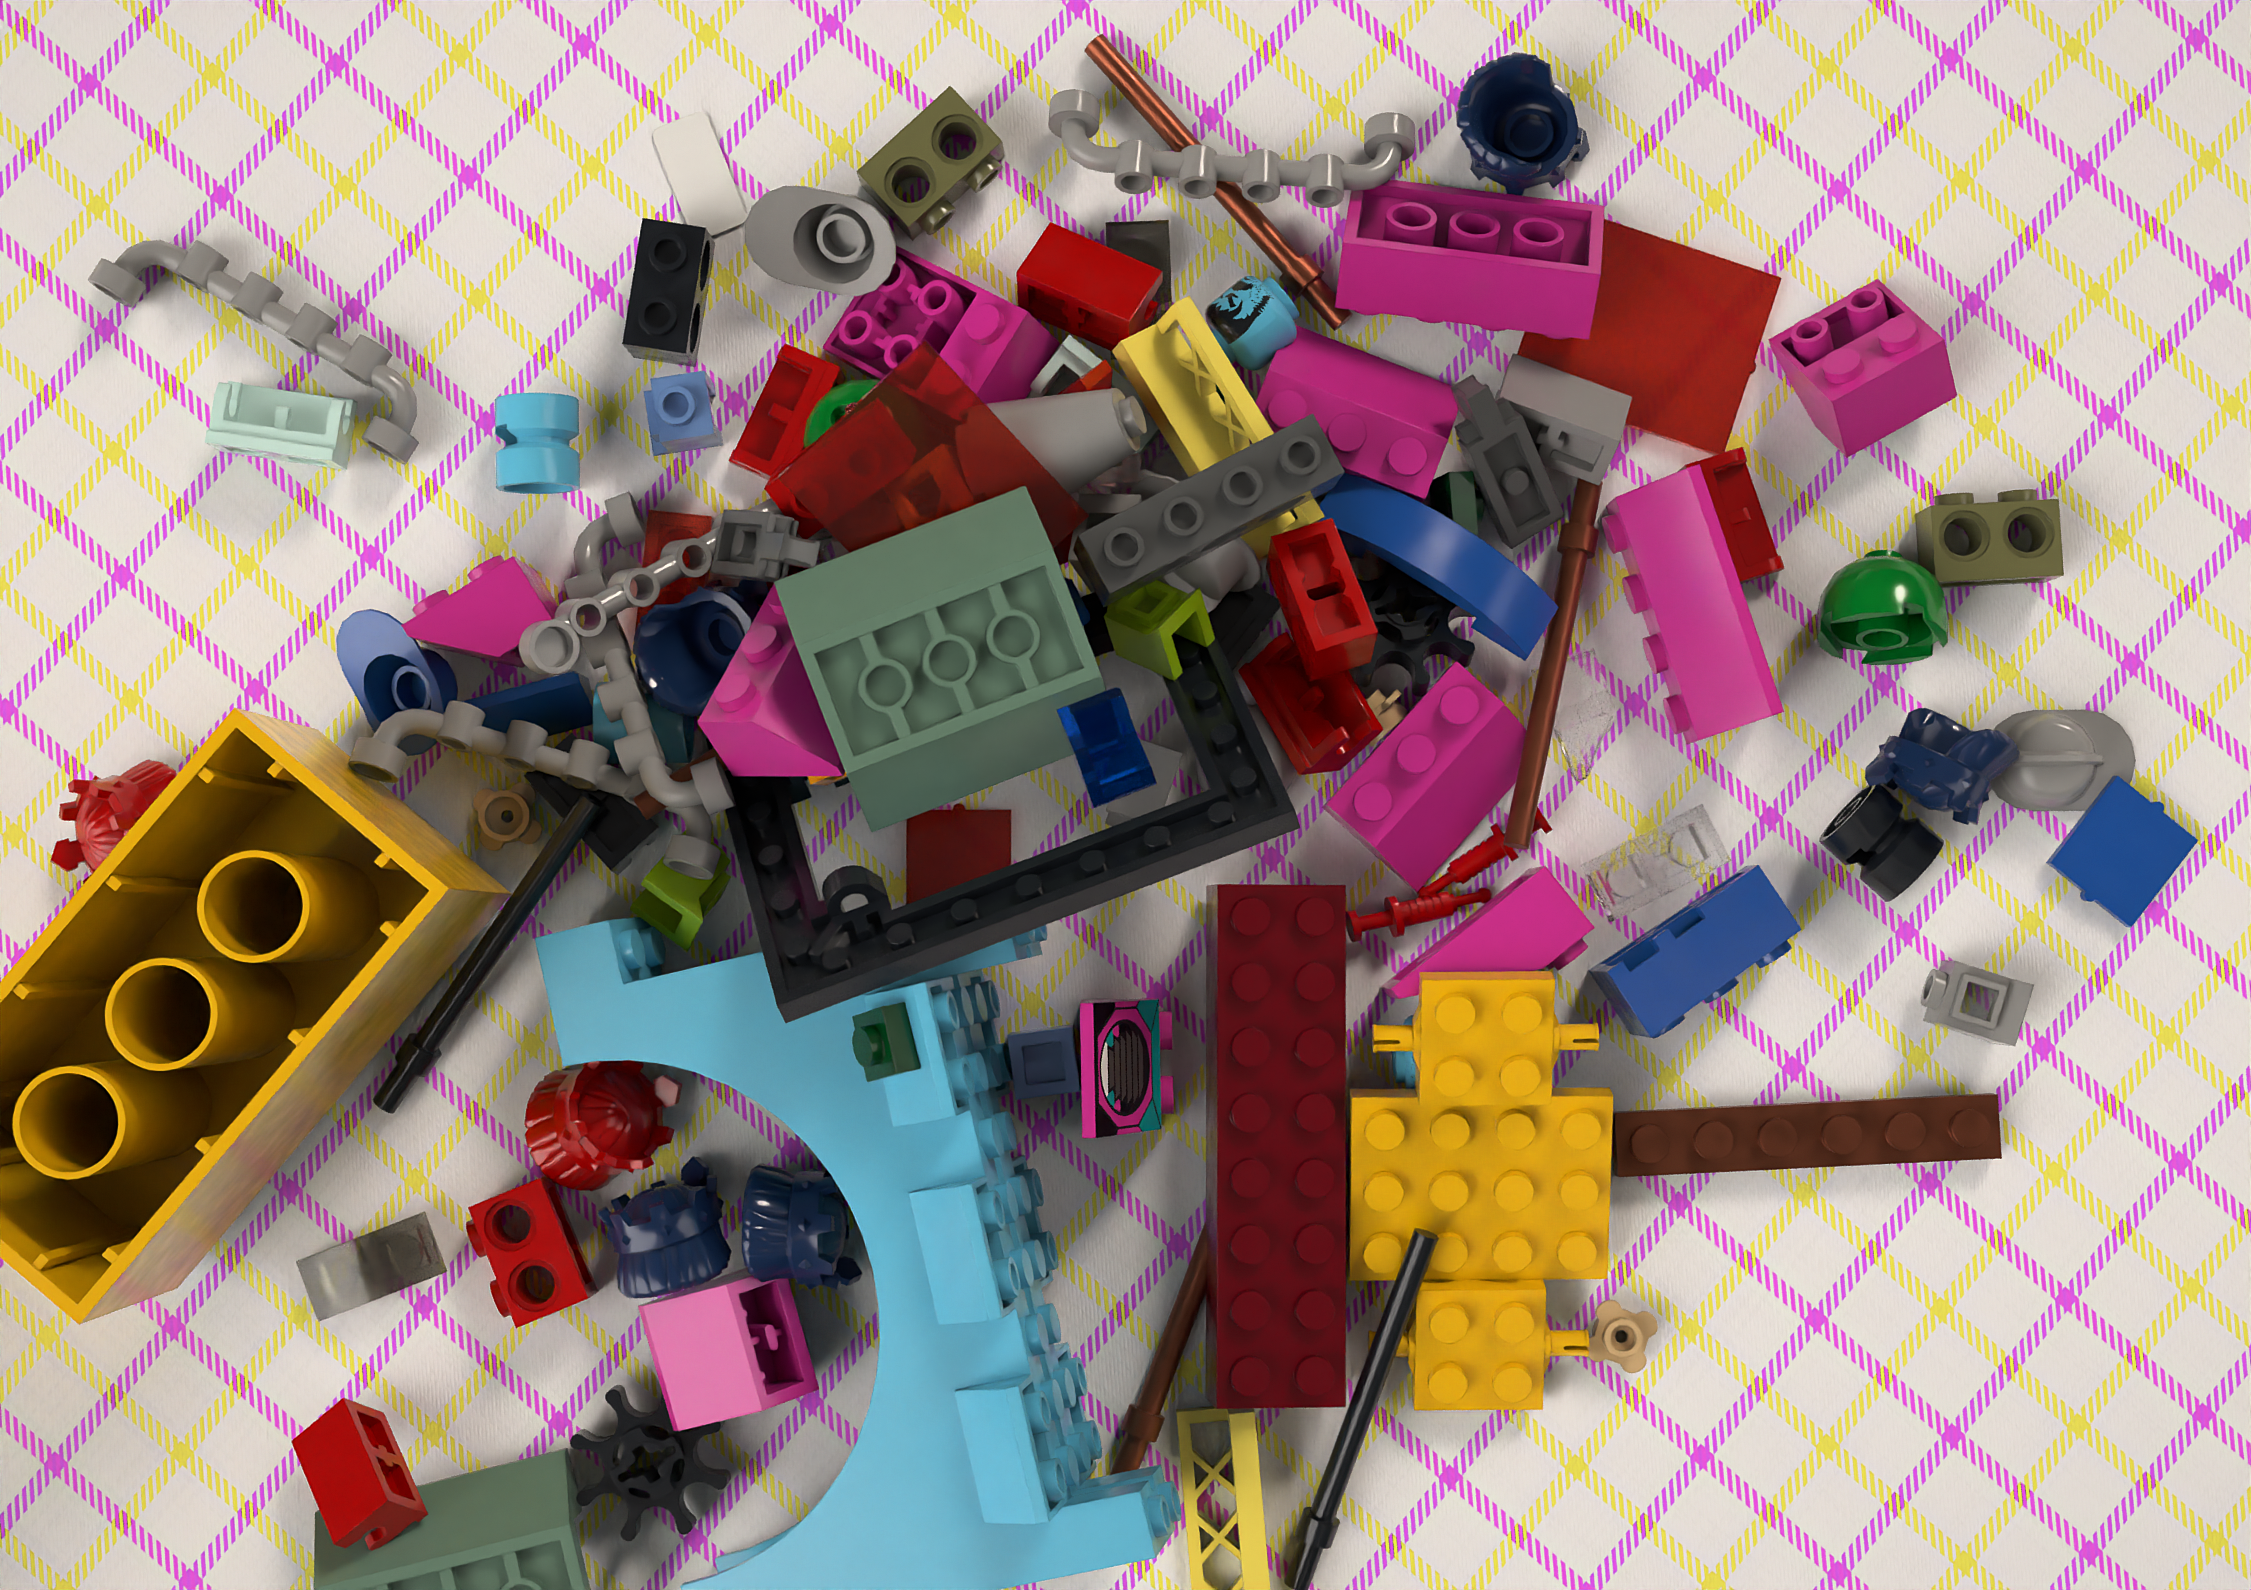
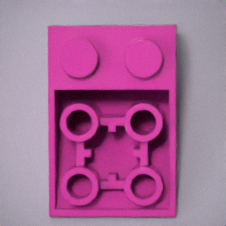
[822,245,1060,430]

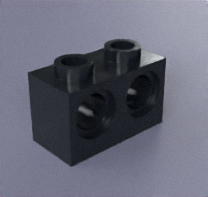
[622,218,715,367]

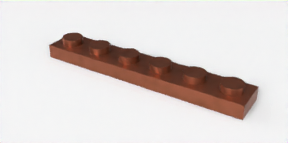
[1612,1093,2002,1177]

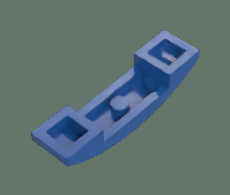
[1319,473,1559,661]

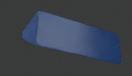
[461,671,594,754]

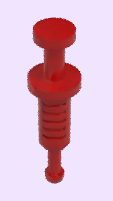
[1417,806,1553,898]
[1346,888,1492,943]

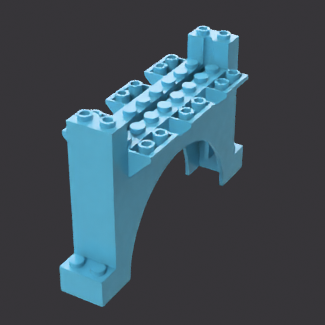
[535,917,1181,1590]

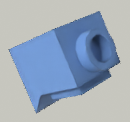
[644,371,723,456]

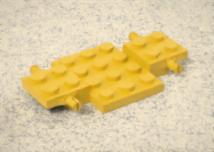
[1348,971,1613,1410]

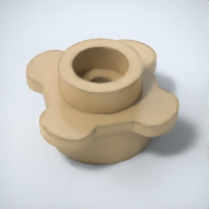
[1366,689,1409,747]
[473,782,543,851]
[1588,1300,1658,1373]

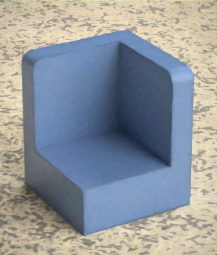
[1007,1024,1081,1100]

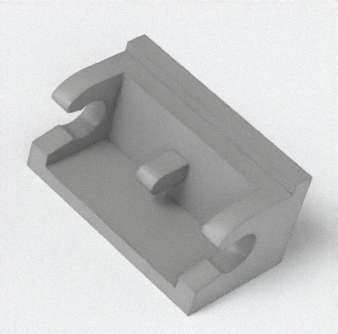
[1495,353,1632,485]

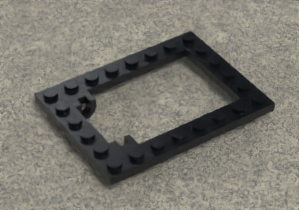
[706,592,1300,1023]

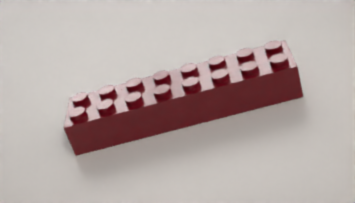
[1205,884,1346,1409]

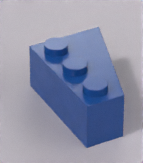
[1588,865,1801,1039]

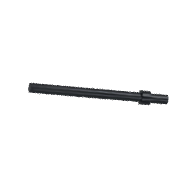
[373,791,604,1113]
[1284,1228,1439,1590]

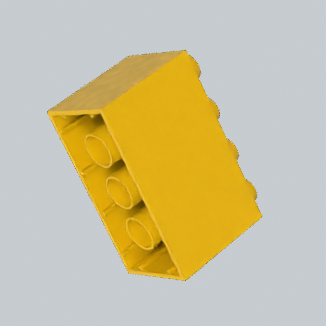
[0,708,512,1325]

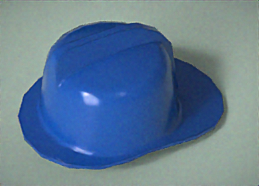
[336,609,458,756]

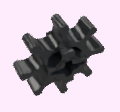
[1356,556,1475,697]
[570,1385,731,1541]

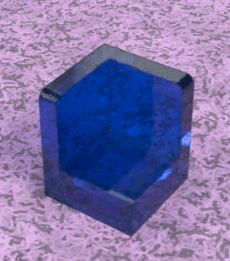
[1056,687,1157,808]

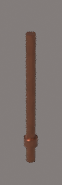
[1084,34,1353,331]
[1503,478,1603,850]
[1110,1221,1207,1475]

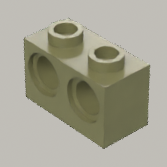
[856,86,1004,241]
[1915,489,2064,588]

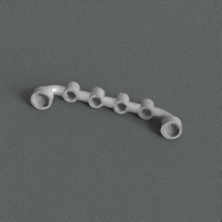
[1048,89,1415,208]
[88,240,419,465]
[564,491,735,815]
[519,498,784,674]
[348,700,721,880]

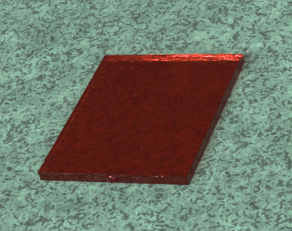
[1517,219,1782,456]
[778,339,1089,553]

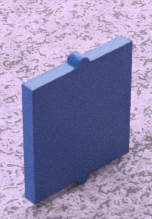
[2046,776,2198,928]

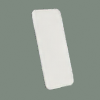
[652,111,747,237]

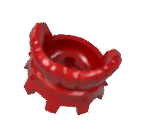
[50,759,177,884]
[524,1060,683,1192]

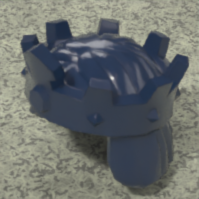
[1456,52,1590,196]
[633,579,769,717]
[1865,708,2020,825]
[597,1156,732,1298]
[742,1163,863,1291]

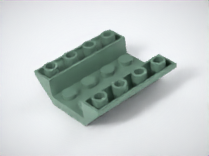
[774,486,1121,832]
[314,1448,591,1590]

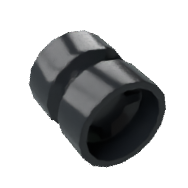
[1819,784,1944,902]

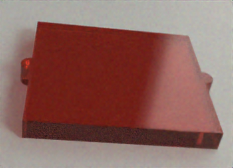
[906,803,1012,904]

